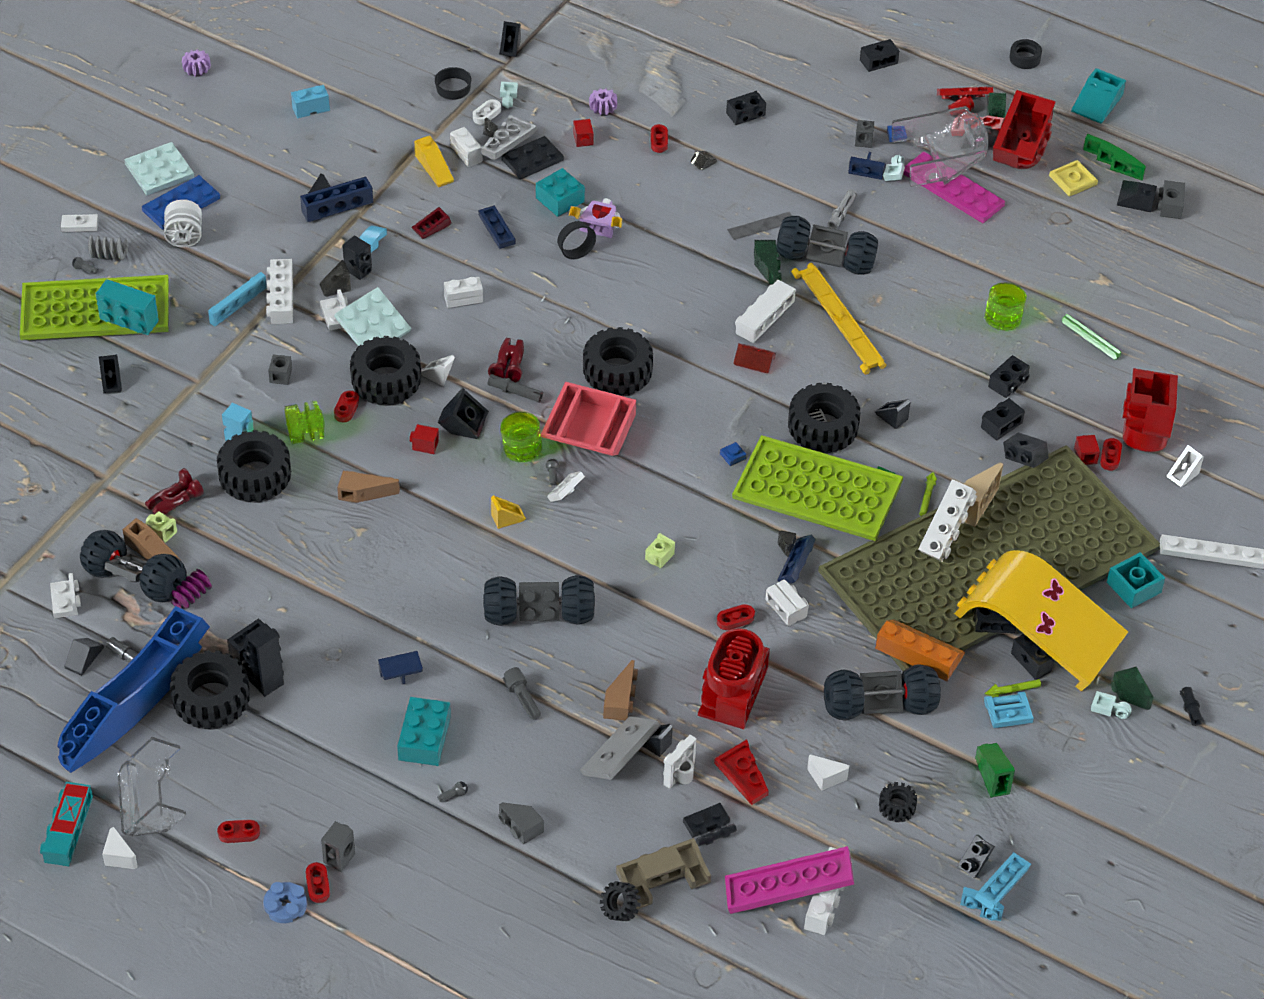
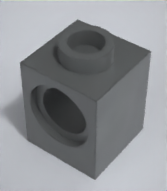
[855,120,875,148]
[268,354,292,385]

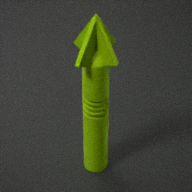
[919,471,937,516]
[984,679,1041,698]

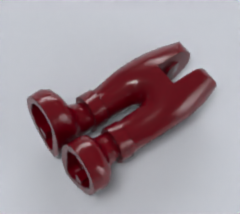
[488,337,524,383]
[145,468,204,515]

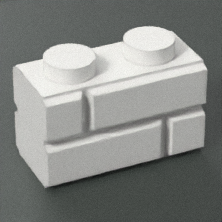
[450,127,483,167]
[444,277,483,308]
[765,579,809,626]

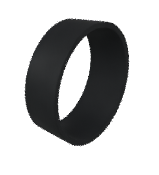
[435,67,472,100]
[557,221,596,259]

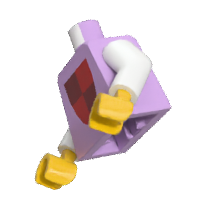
[568,198,623,238]

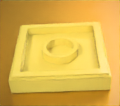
[1049,160,1098,197]

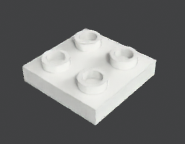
[663,735,697,789]

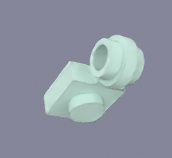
[500,81,518,109]
[883,155,905,181]
[1091,691,1132,719]

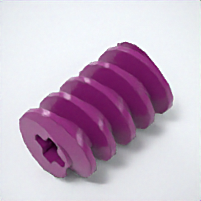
[171,569,212,609]

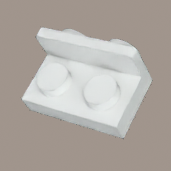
[320,289,348,331]
[50,573,81,619]

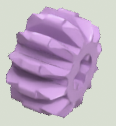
[182,49,211,77]
[589,88,618,115]

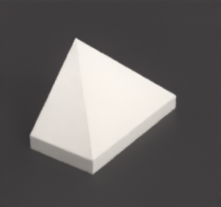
[421,355,455,386]

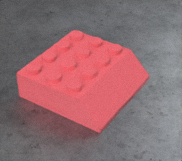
[541,382,636,456]

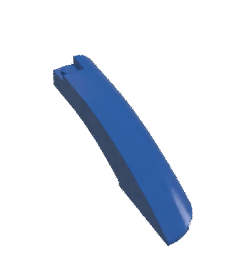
[57,606,210,773]

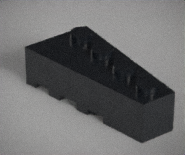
[242,623,284,697]

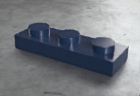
[478,205,516,249]
[777,534,816,583]

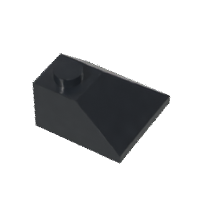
[1117,180,1157,213]
[437,388,489,439]

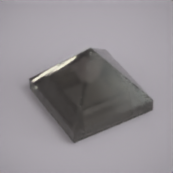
[483,117,498,138]

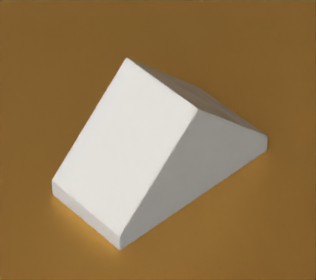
[1167,445,1204,487]
[807,755,850,791]
[102,827,138,869]

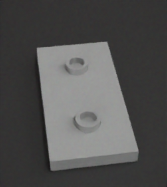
[580,716,660,780]

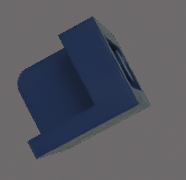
[848,152,886,180]
[378,651,423,684]

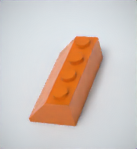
[875,619,965,681]

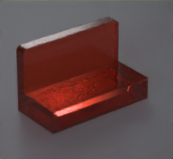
[733,343,777,373]

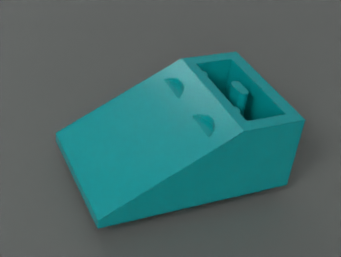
[1071,68,1126,124]

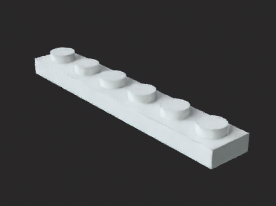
[1160,534,1264,569]

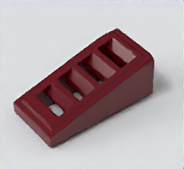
[412,207,452,240]

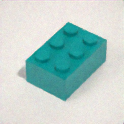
[95,279,159,335]
[397,697,451,766]

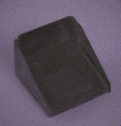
[691,151,717,170]

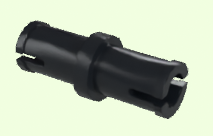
[1180,687,1204,726]

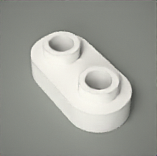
[473,99,501,125]

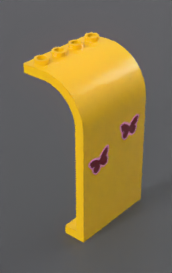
[954,550,1128,691]

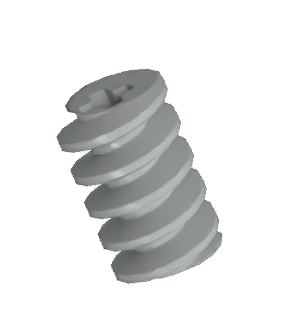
[88,235,128,260]

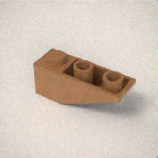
[337,470,400,503]
[122,518,181,561]
[603,660,638,721]

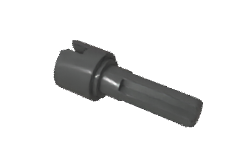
[502,667,541,720]

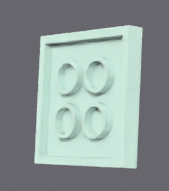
[124,142,194,196]
[334,287,411,346]

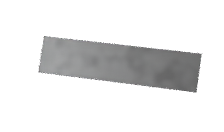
[727,212,792,240]

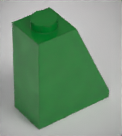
[975,743,1015,798]

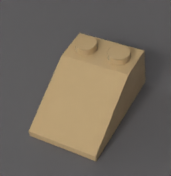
[964,462,1003,527]

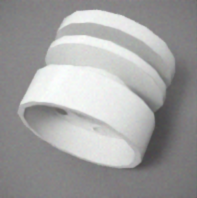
[164,200,202,247]

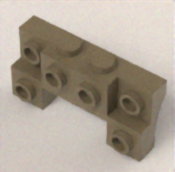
[616,838,711,909]

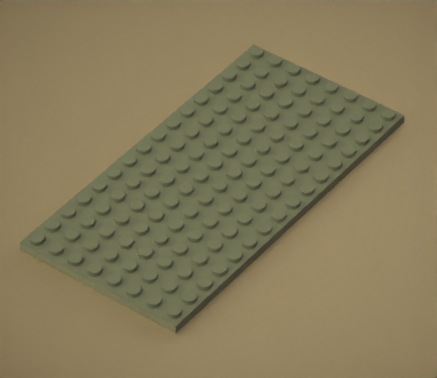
[818,445,1160,671]

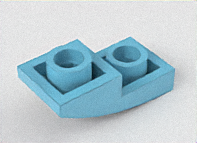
[360,226,387,253]
[960,887,1004,921]

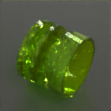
[984,282,1027,331]
[284,400,325,445]
[500,412,542,462]

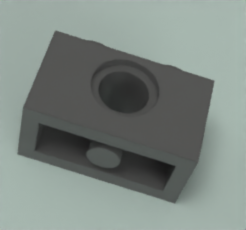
[1157,180,1185,219]
[321,821,355,872]

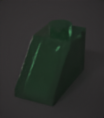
[1111,666,1154,710]

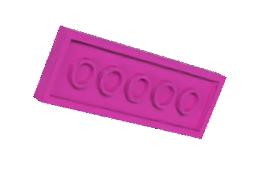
[903,151,1005,223]
[725,846,854,914]

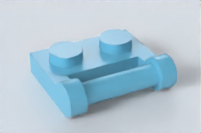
[984,692,1034,728]

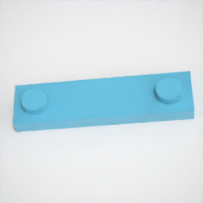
[208,272,267,327]
[974,852,1031,910]

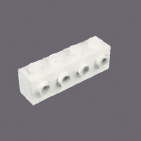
[266,259,293,324]
[735,280,796,343]
[918,479,977,562]
[804,847,852,935]

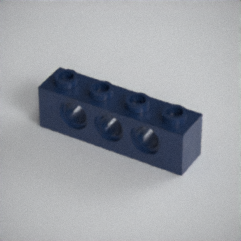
[300,176,373,222]

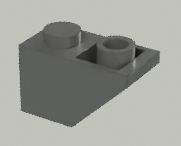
[498,802,544,844]

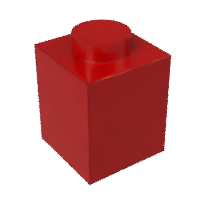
[573,119,594,147]
[410,424,439,454]
[1074,435,1100,465]

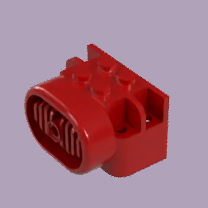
[993,90,1056,169]
[1122,368,1178,452]
[698,628,770,729]

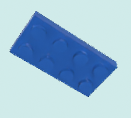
[142,175,220,230]

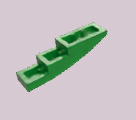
[1083,134,1146,181]

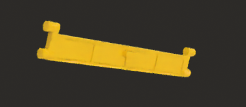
[791,263,886,375]

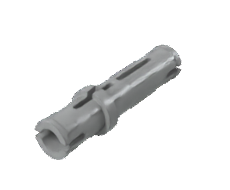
[827,189,857,229]

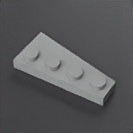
[481,115,537,160]

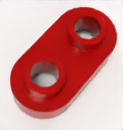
[651,124,668,153]
[334,390,359,423]
[1100,438,1122,471]
[717,604,755,630]
[217,820,260,843]
[305,862,330,903]

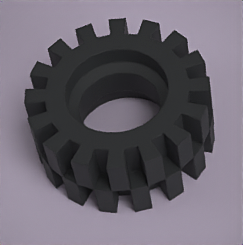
[879,782,917,822]
[600,881,641,922]

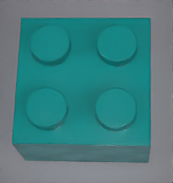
[536,168,585,217]
[1107,552,1165,609]

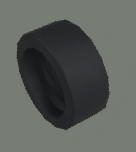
[1009,39,1042,69]

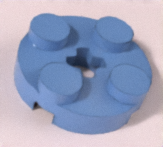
[263,882,307,923]

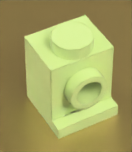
[145,511,177,543]
[645,533,675,568]

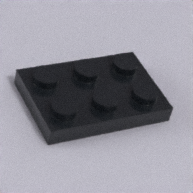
[501,136,564,180]

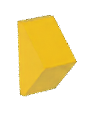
[491,495,526,529]

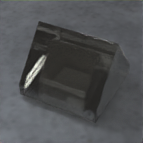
[778,530,796,557]

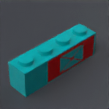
[40,782,93,867]

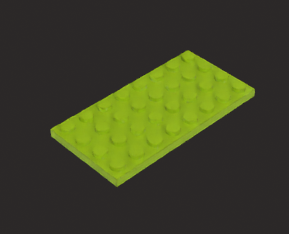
[20,275,169,340]
[732,435,903,541]

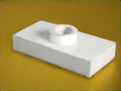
[61,214,98,232]
[547,471,585,502]

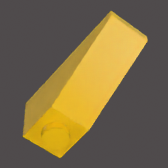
[414,135,454,188]

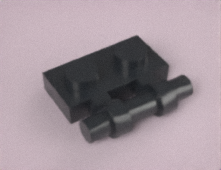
[683,803,737,846]

